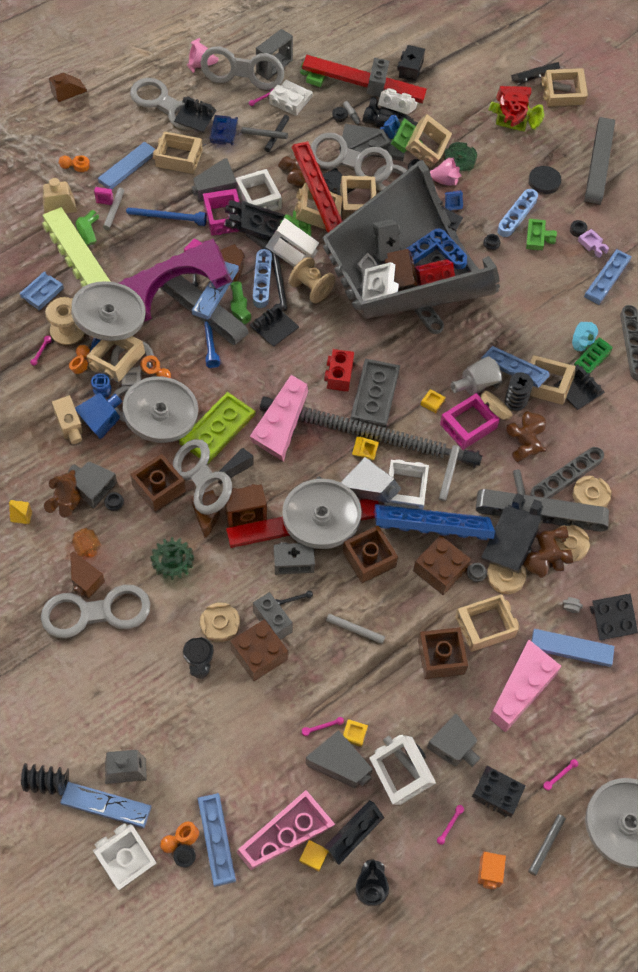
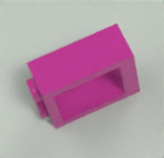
[203,189,239,236]
[440,393,500,450]

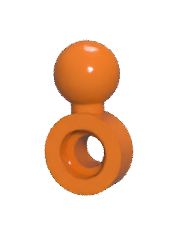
[58,155,90,172]
[69,344,90,374]
[140,355,171,378]
[160,821,199,853]

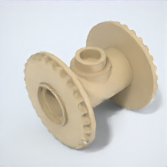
[289,257,336,304]
[45,297,85,345]

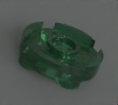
[444,142,477,171]

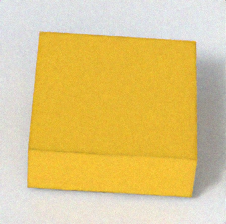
[420,389,446,413]
[343,719,368,747]
[299,840,328,872]

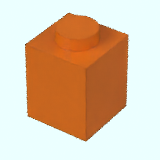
[477,852,506,890]

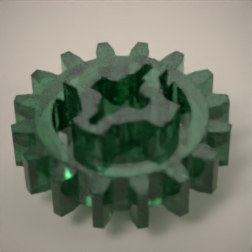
[150,537,194,580]

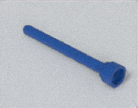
[126,208,207,226]
[204,321,220,368]

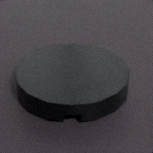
[528,166,561,194]

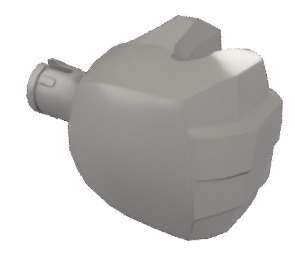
[451,356,503,395]

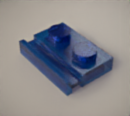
[210,115,238,145]

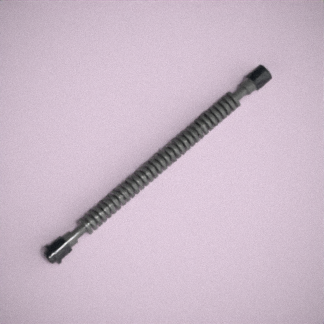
[260,396,483,469]

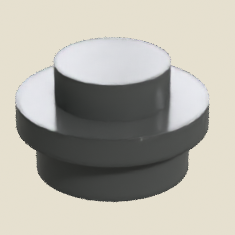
[467,563,487,582]

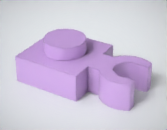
[578,229,609,258]

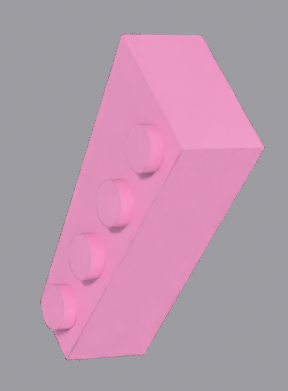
[250,375,308,462]
[489,640,561,732]
[237,790,335,870]

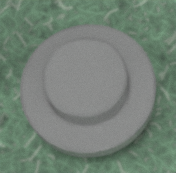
[562,597,583,613]

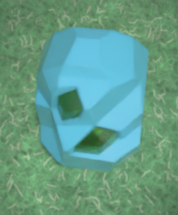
[572,322,598,351]

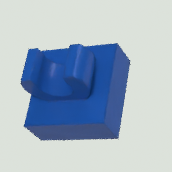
[380,115,400,139]
[445,190,463,210]

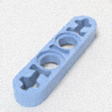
[497,189,538,237]
[253,249,272,308]

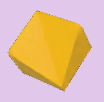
[352,437,379,460]
[9,500,32,524]

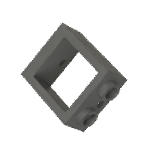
[256,29,293,80]

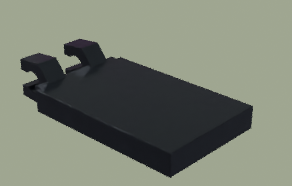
[224,200,288,243]
[481,493,544,573]

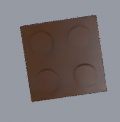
[385,249,418,292]
[130,454,186,512]
[224,484,267,528]
[343,526,398,583]
[413,535,471,595]
[230,619,288,681]
[418,627,468,679]

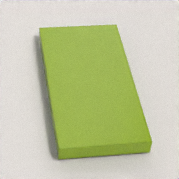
[179,392,256,464]

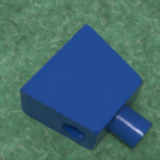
[75,393,122,440]

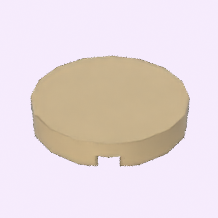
[481,391,512,421]
[573,476,611,507]
[556,525,590,562]
[486,563,526,594]
[200,603,240,642]

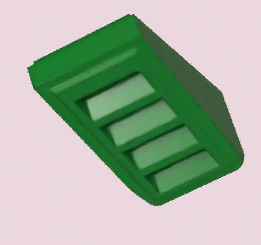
[574,337,613,374]

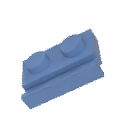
[20,272,64,310]

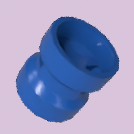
[91,373,112,398]

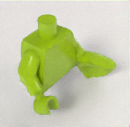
[488,102,544,132]

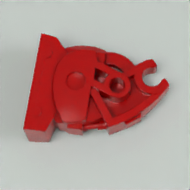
[496,86,531,127]

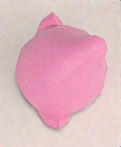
[187,38,219,73]
[430,158,461,186]

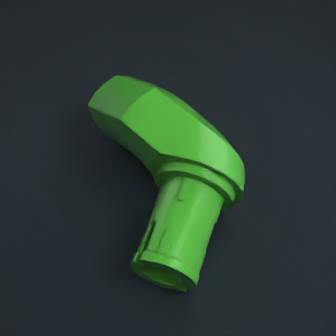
[75,210,99,246]
[230,281,251,324]

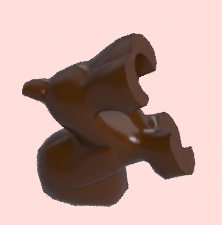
[278,156,320,188]
[506,411,547,462]
[44,470,81,518]
[524,526,573,578]

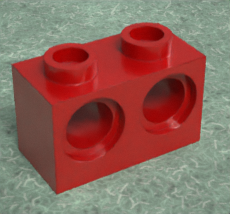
[414,259,455,286]
[324,349,354,392]

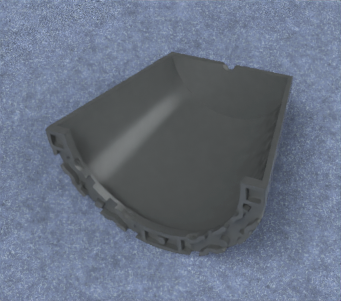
[323,160,500,319]

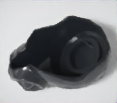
[182,637,214,679]
[355,859,389,906]

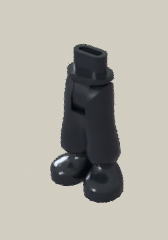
[362,97,418,127]

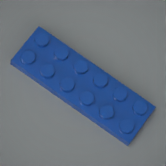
[374,504,495,540]

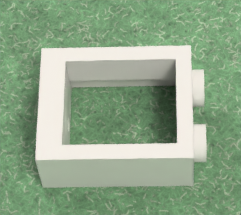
[235,169,282,211]
[266,218,319,267]
[384,460,429,510]
[369,735,436,805]

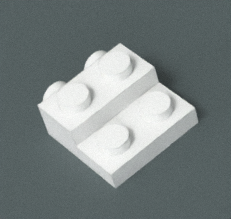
[269,80,313,116]
[378,88,418,114]
[362,262,398,301]
[93,823,156,890]

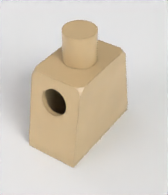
[43,178,77,214]
[52,395,83,444]

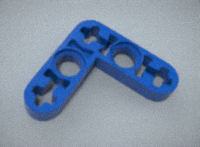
[406,229,467,269]

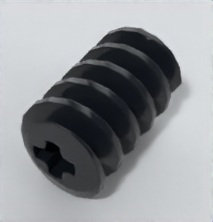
[504,372,533,411]
[20,763,69,796]

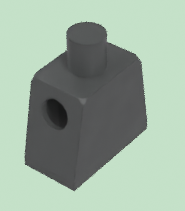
[68,462,117,509]
[427,713,480,767]
[105,750,147,784]

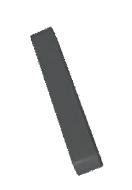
[584,117,615,205]
[160,275,249,345]
[476,489,609,532]

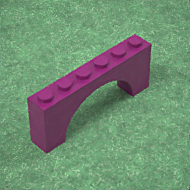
[119,239,232,322]

